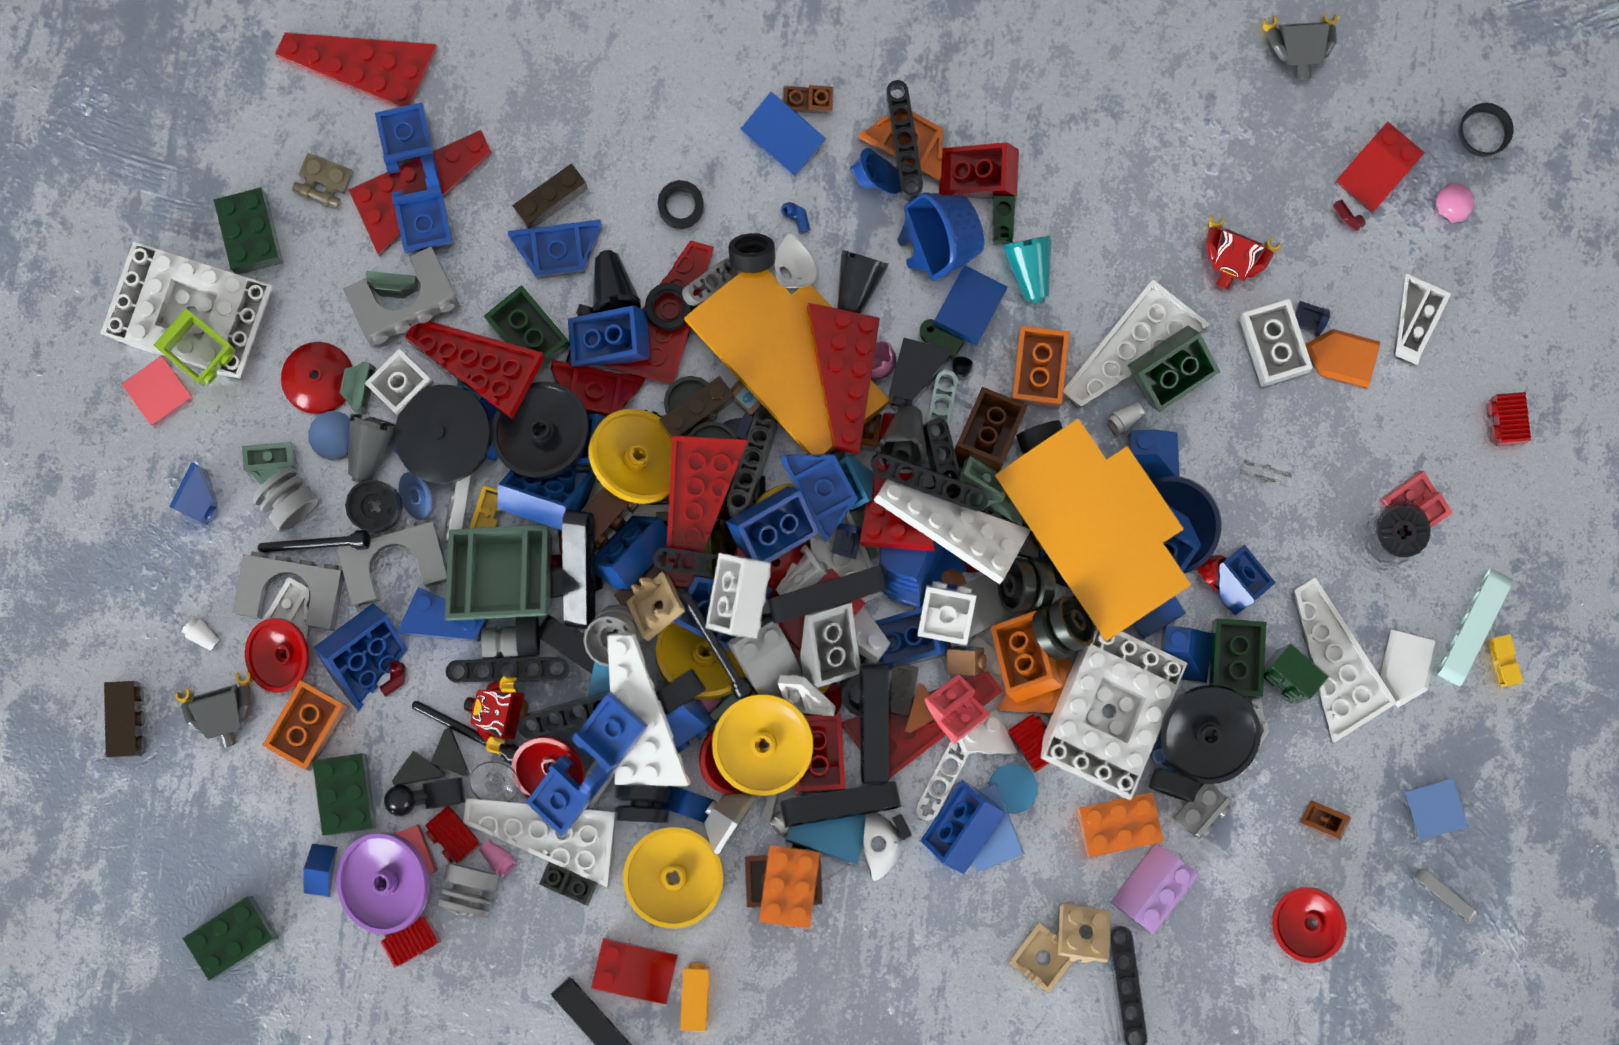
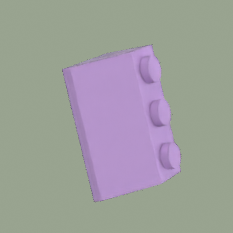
[1110,843,1199,934]

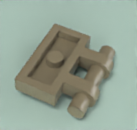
[292,153,354,208]

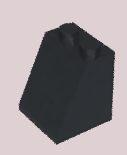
[888,338,951,409]

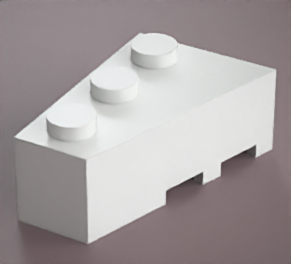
[1395,273,1452,365]

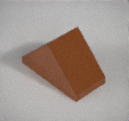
[860,414,881,452]
[905,683,935,733]
[1300,800,1352,840]

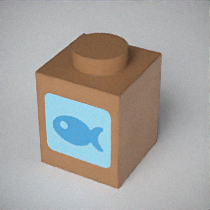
[730,380,763,417]
[947,646,987,676]

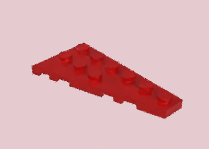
[275,32,437,107]
[348,130,492,256]
[602,240,714,386]
[807,303,880,454]
[405,321,545,419]
[860,413,935,551]
[665,435,748,587]
[842,671,1003,779]

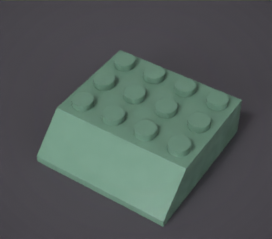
[445,525,552,621]

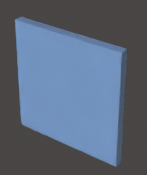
[1405,778,1468,840]

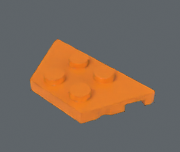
[858,111,944,183]
[997,657,1073,715]

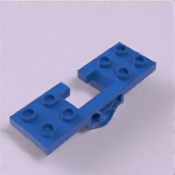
[375,102,453,254]
[526,692,648,836]

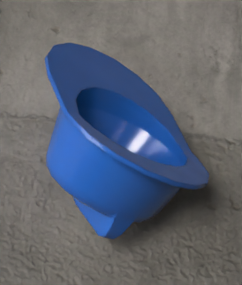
[850,148,900,194]

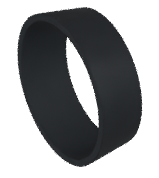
[1459,103,1514,157]

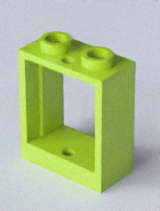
[153,308,236,387]

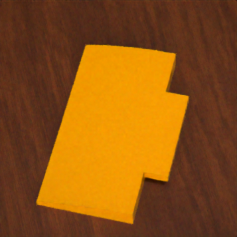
[684,269,890,454]
[995,419,1191,641]

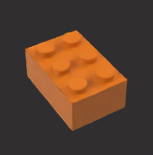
[1011,326,1070,409]
[990,611,1063,703]
[262,680,348,771]
[1076,792,1164,858]
[759,845,820,929]

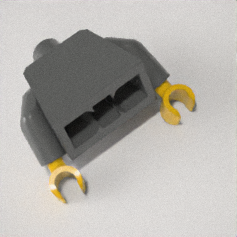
[1262,13,1338,79]
[175,671,252,747]

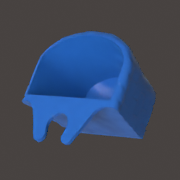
[898,192,984,281]
[879,540,966,608]

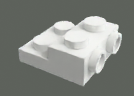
[917,581,976,645]

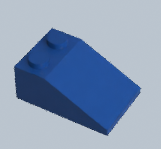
[568,306,651,367]
[875,607,952,670]

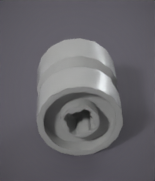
[481,626,519,659]

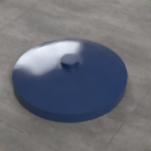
[1151,476,1222,573]

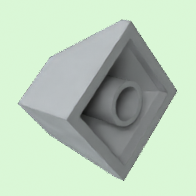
[704,794,758,855]

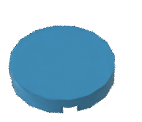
[988,764,1038,814]

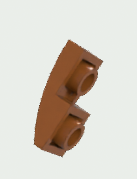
[782,85,833,113]

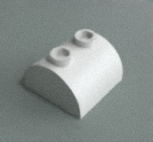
[364,349,434,416]

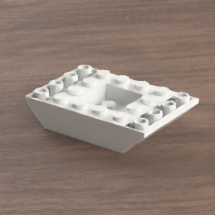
[101,241,273,378]
[1041,627,1187,800]

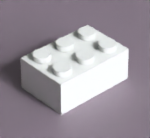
[1239,299,1313,387]
[705,553,771,639]

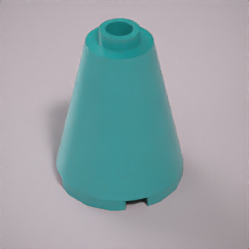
[1003,236,1051,304]

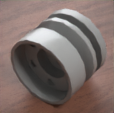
[252,467,319,532]
[584,604,643,667]
[437,863,499,918]

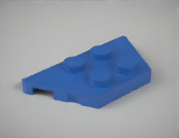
[508,219,602,278]
[780,454,858,542]

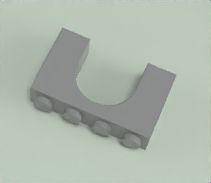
[343,247,459,346]
[337,519,447,607]
[232,551,344,631]

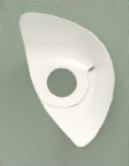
[774,233,817,288]
[864,812,902,881]

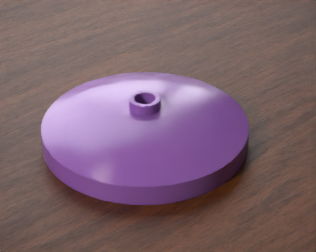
[336,832,430,934]

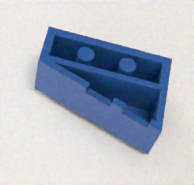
[397,587,489,642]

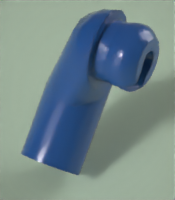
[781,202,811,233]

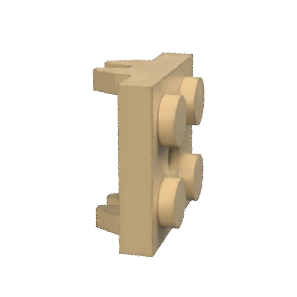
[626,571,685,641]
[1058,904,1111,963]
[1008,922,1073,994]

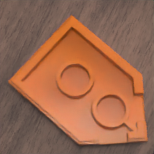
[1305,329,1380,388]

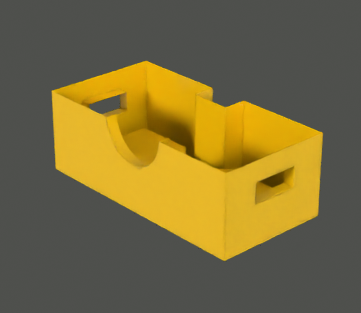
[469,485,503,529]
[1488,634,1523,688]

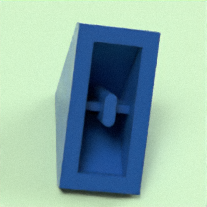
[661,786,716,823]
[304,844,338,897]

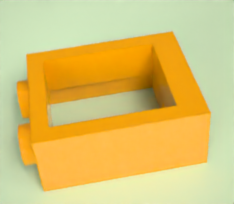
[680,962,710,1032]

